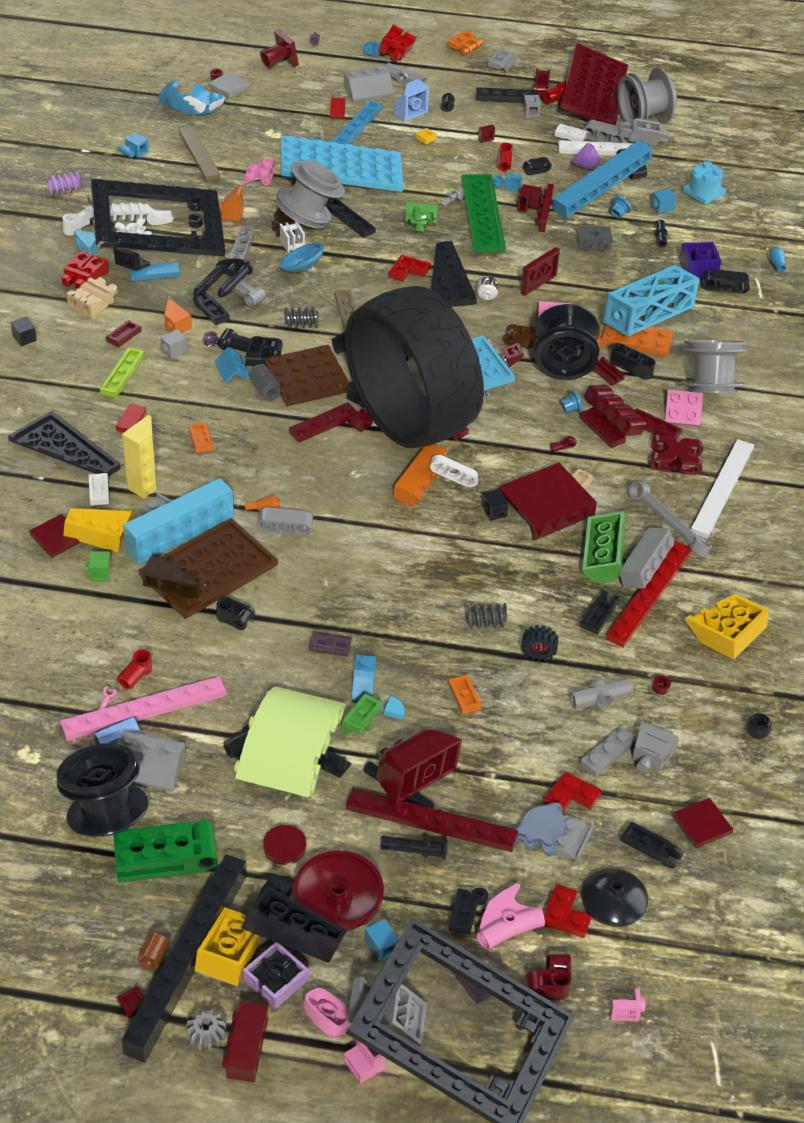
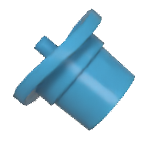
[610,195,632,219]
[561,390,582,414]

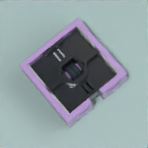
[243,942,309,1009]

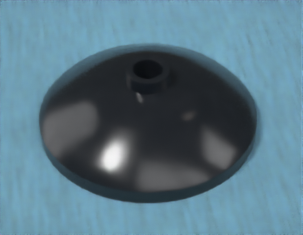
[581,868,648,927]

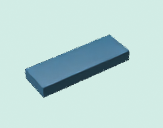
[129,262,180,281]

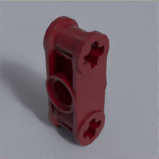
[534,68,550,95]

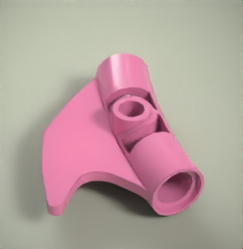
[476,883,545,950]

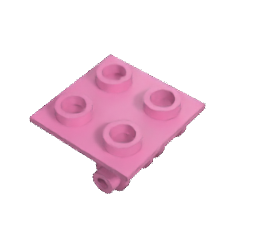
[242,158,275,186]
[665,389,703,426]

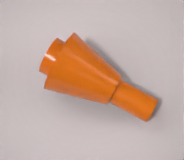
[245,495,280,510]

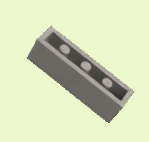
[619,527,674,589]

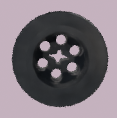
[534,304,600,380]
[56,743,149,837]

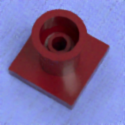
[260,29,299,69]

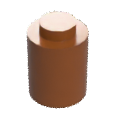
[137,933,169,971]

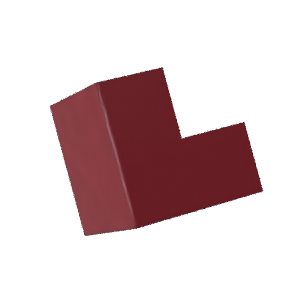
[517,184,542,213]

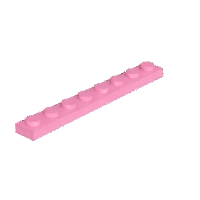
[60,676,226,741]

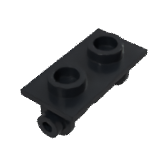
[318,749,352,778]

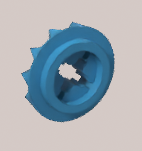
[363,41,382,56]

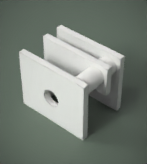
[280,221,305,254]

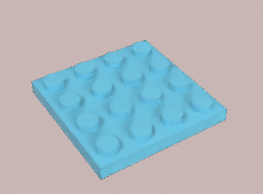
[472,336,515,390]

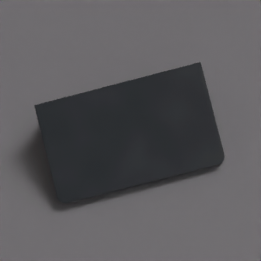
[113,247,150,271]

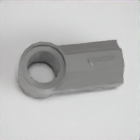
[233,280,266,307]

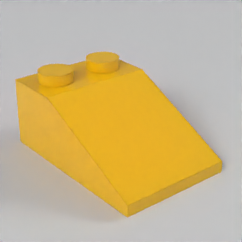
[195,907,261,986]

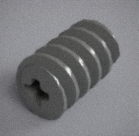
[284,307,319,329]
[249,364,281,401]
[465,603,507,629]

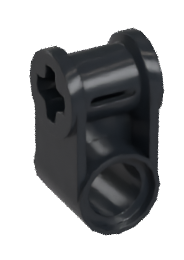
[216,597,255,630]

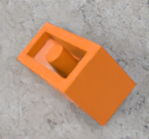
[219,186,244,221]
[164,299,192,333]

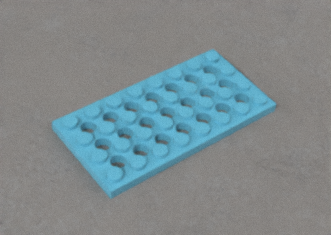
[280,136,404,192]

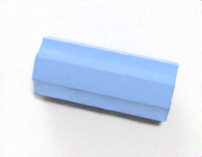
[93,717,140,744]

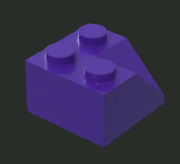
[680,242,721,278]

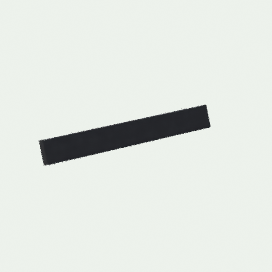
[287,177,376,238]

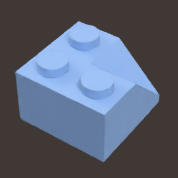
[394,79,429,121]

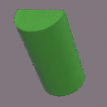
[582,511,626,583]

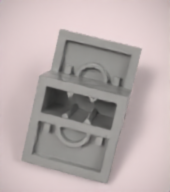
[348,976,427,1046]

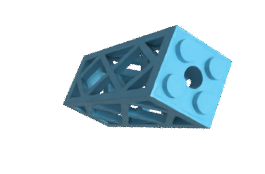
[603,265,700,337]

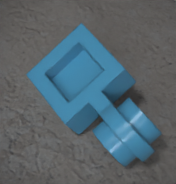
[493,174,522,191]

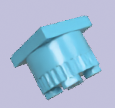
[683,161,726,205]

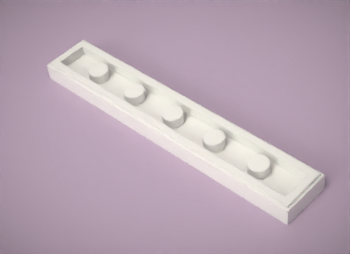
[558,140,647,156]

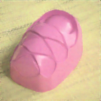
[302,988,349,1038]

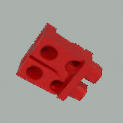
[61,250,109,289]

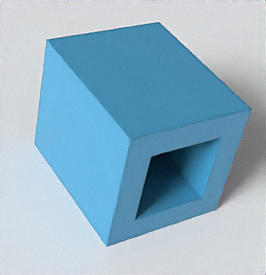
[651,189,677,214]
[365,919,399,962]

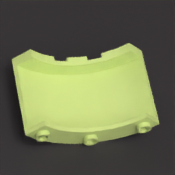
[234,686,346,797]

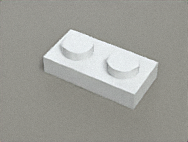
[554,124,588,141]
[89,473,109,505]

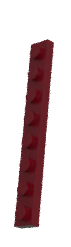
[346,788,518,852]

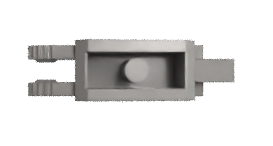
[619,118,670,146]

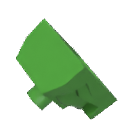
[405,201,438,233]

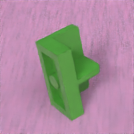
[342,694,382,737]

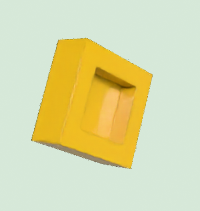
[416,128,437,145]

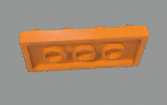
[602,324,674,357]

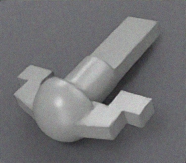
[440,190,463,207]

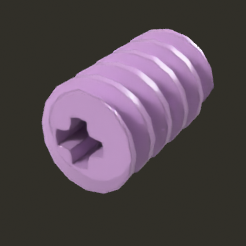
[47,171,81,196]

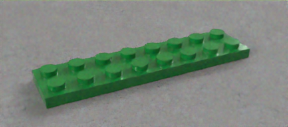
[461,174,506,254]

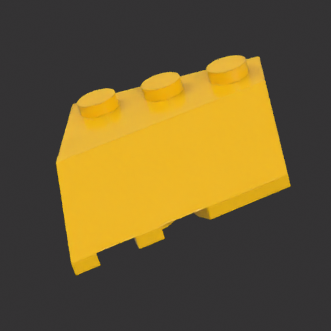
[63,508,135,553]
[685,594,769,660]

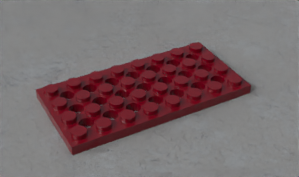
[560,43,628,125]

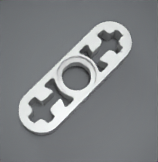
[430,455,478,487]

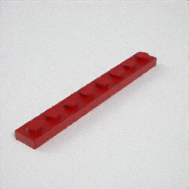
[606,541,692,648]

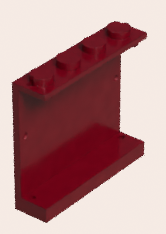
[498,462,597,541]

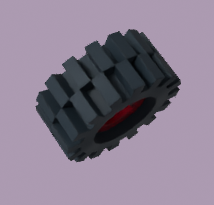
[521,625,558,661]

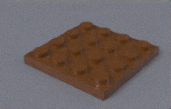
[264,345,350,407]

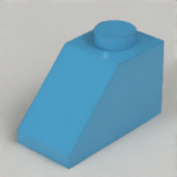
[351,655,376,702]

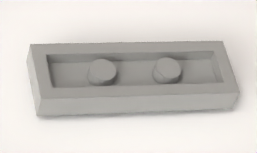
[580,727,637,777]

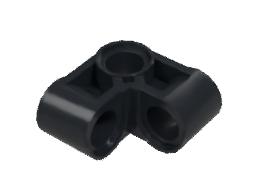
[245,336,283,366]

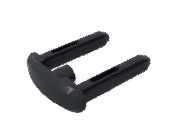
[193,259,253,297]

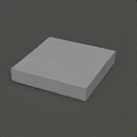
[209,72,250,98]

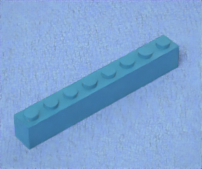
[553,140,652,219]

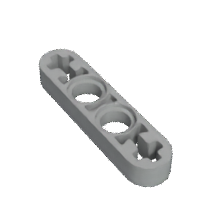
[229,226,255,260]

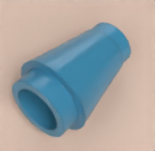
[769,248,786,272]

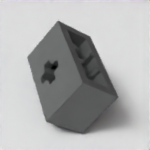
[577,227,612,251]

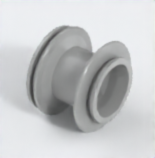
[617,67,677,124]
[275,161,345,228]
[681,340,749,394]

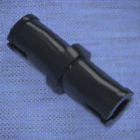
[655,219,668,248]

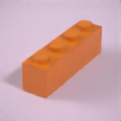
[394,444,447,506]

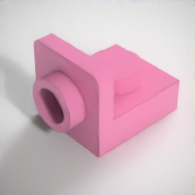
[610,989,645,1021]

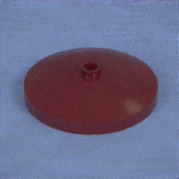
[293,850,384,931]

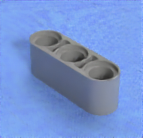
[583,120,626,143]
[257,507,313,536]

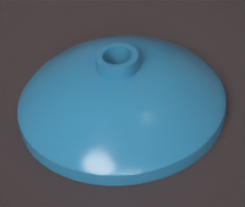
[279,242,324,273]

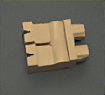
[67,277,118,318]

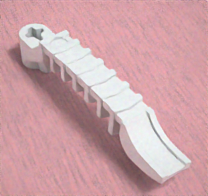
[62,203,174,236]

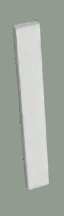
[691,439,754,539]

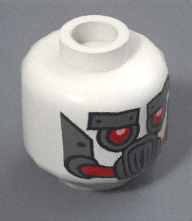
[477,276,498,301]

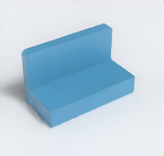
[215,347,249,383]

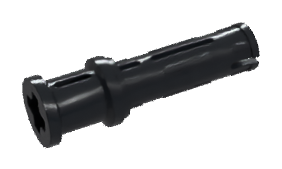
[380,835,448,860]

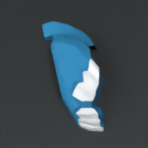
[158,80,225,116]

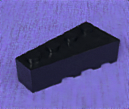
[241,885,347,963]

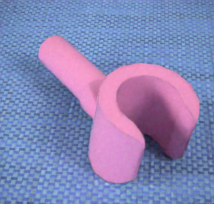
[98,686,118,710]

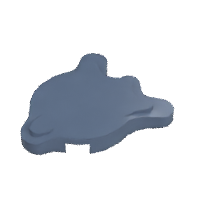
[515,803,566,856]

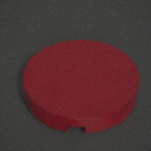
[263,825,307,865]

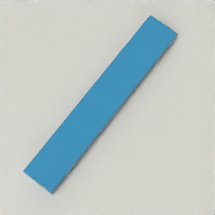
[332,100,383,145]

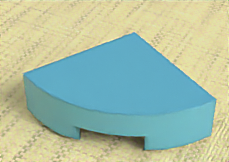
[384,696,405,720]

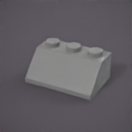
[344,65,394,102]
[118,731,186,792]

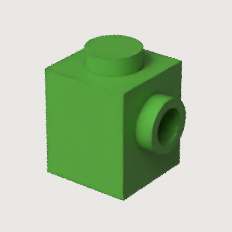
[85,551,111,582]

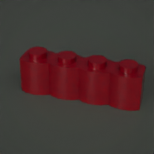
[584,384,646,436]

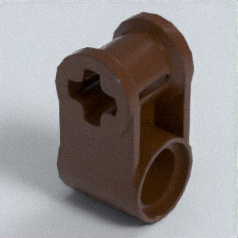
[503,324,536,349]

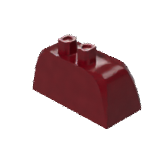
[376,729,462,804]

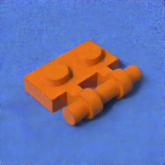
[447,31,483,55]

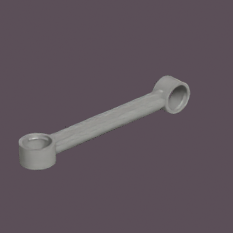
[629,482,712,556]

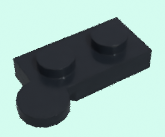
[448,888,488,935]

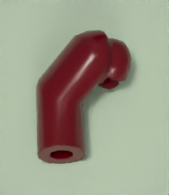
[550,436,577,452]

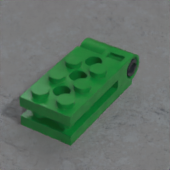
[113,820,218,883]

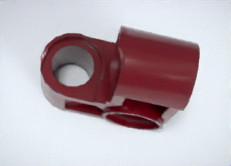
[526,954,571,1000]

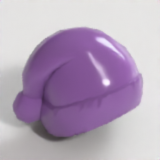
[571,143,600,169]

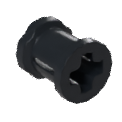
[441,93,455,112]

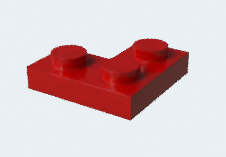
[388,254,431,281]
[543,772,602,814]
[544,884,592,939]

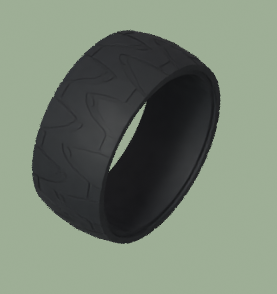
[345,286,484,448]

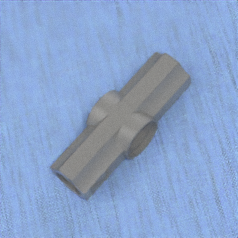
[386,63,427,85]
[569,678,633,709]

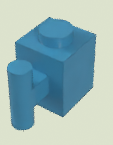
[117,132,149,158]

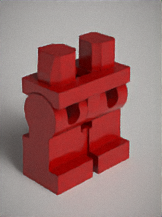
[379,24,416,61]

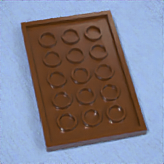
[138,518,278,619]

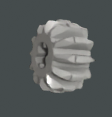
[186,1009,226,1051]

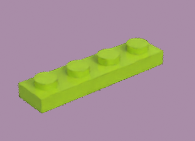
[100,347,145,398]

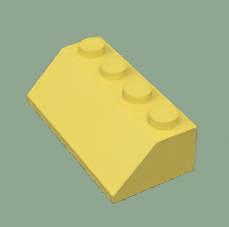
[122,415,157,499]

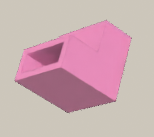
[344,1041,386,1084]

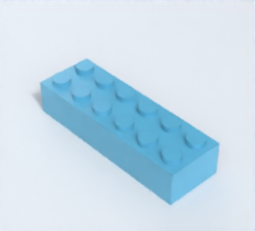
[123,478,234,565]

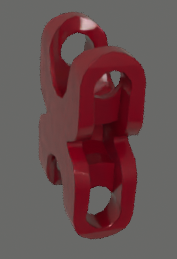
[650,435,704,475]

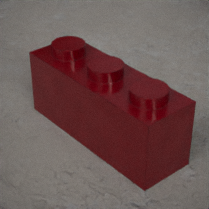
[222,1002,269,1082]

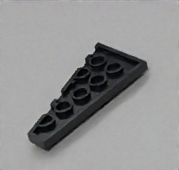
[431,241,477,307]
[8,411,121,477]

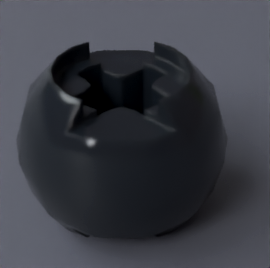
[746,713,772,739]

